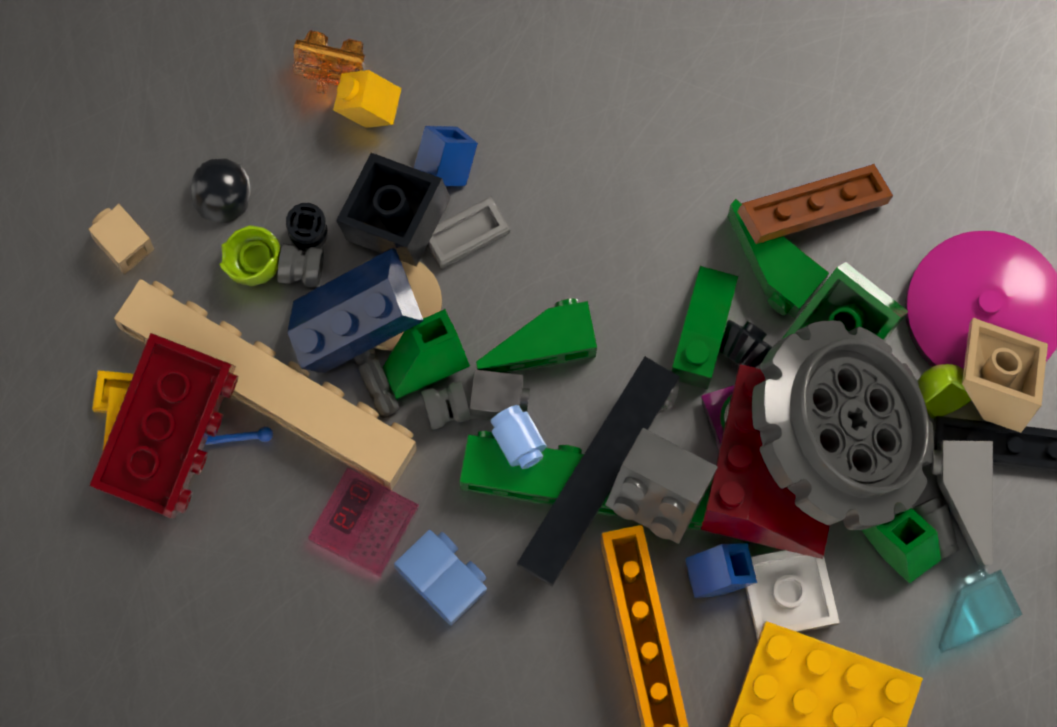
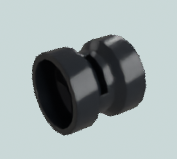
[286,203,328,252]

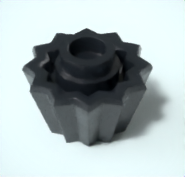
[719,320,772,368]

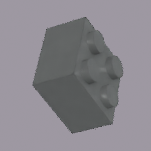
[605,428,718,544]

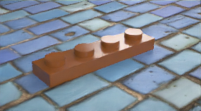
[738,164,893,244]

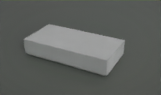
[427,196,510,269]

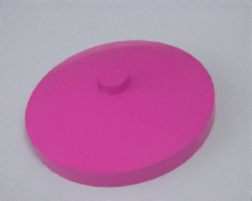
[905,231,1057,369]

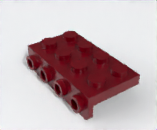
[89,333,239,519]

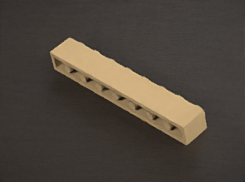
[114,279,417,491]

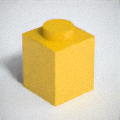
[333,70,402,128]

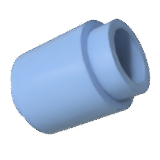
[490,405,547,469]

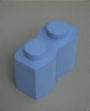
[394,529,487,626]

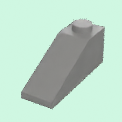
[930,440,993,566]

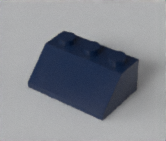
[287,248,424,373]

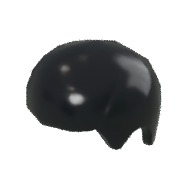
[190,158,251,223]

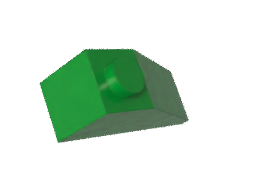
[727,199,829,319]
[671,266,739,389]
[476,298,597,373]
[861,508,941,583]

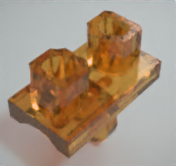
[293,30,365,95]

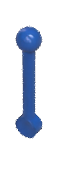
[205,426,273,445]

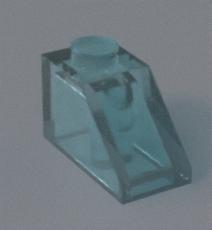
[938,568,1023,654]

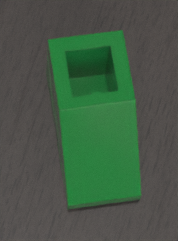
[382,309,470,399]

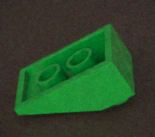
[782,262,909,341]

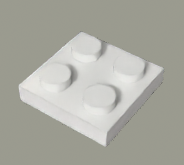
[745,550,840,641]

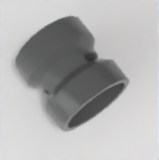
[277,243,324,288]
[421,381,471,430]

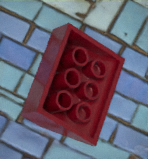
[701,364,830,559]

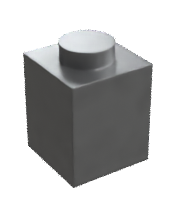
[470,370,530,420]

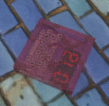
[308,467,419,578]

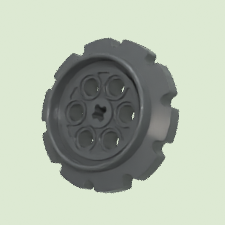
[752,321,934,530]

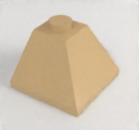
[962,318,1048,433]

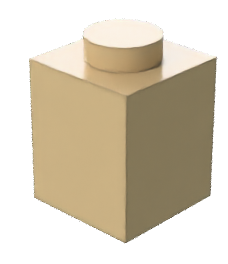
[88,204,155,275]

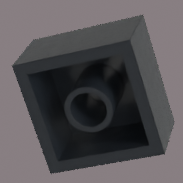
[336,152,451,267]

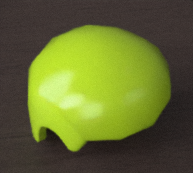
[219,225,281,286]
[917,364,971,419]

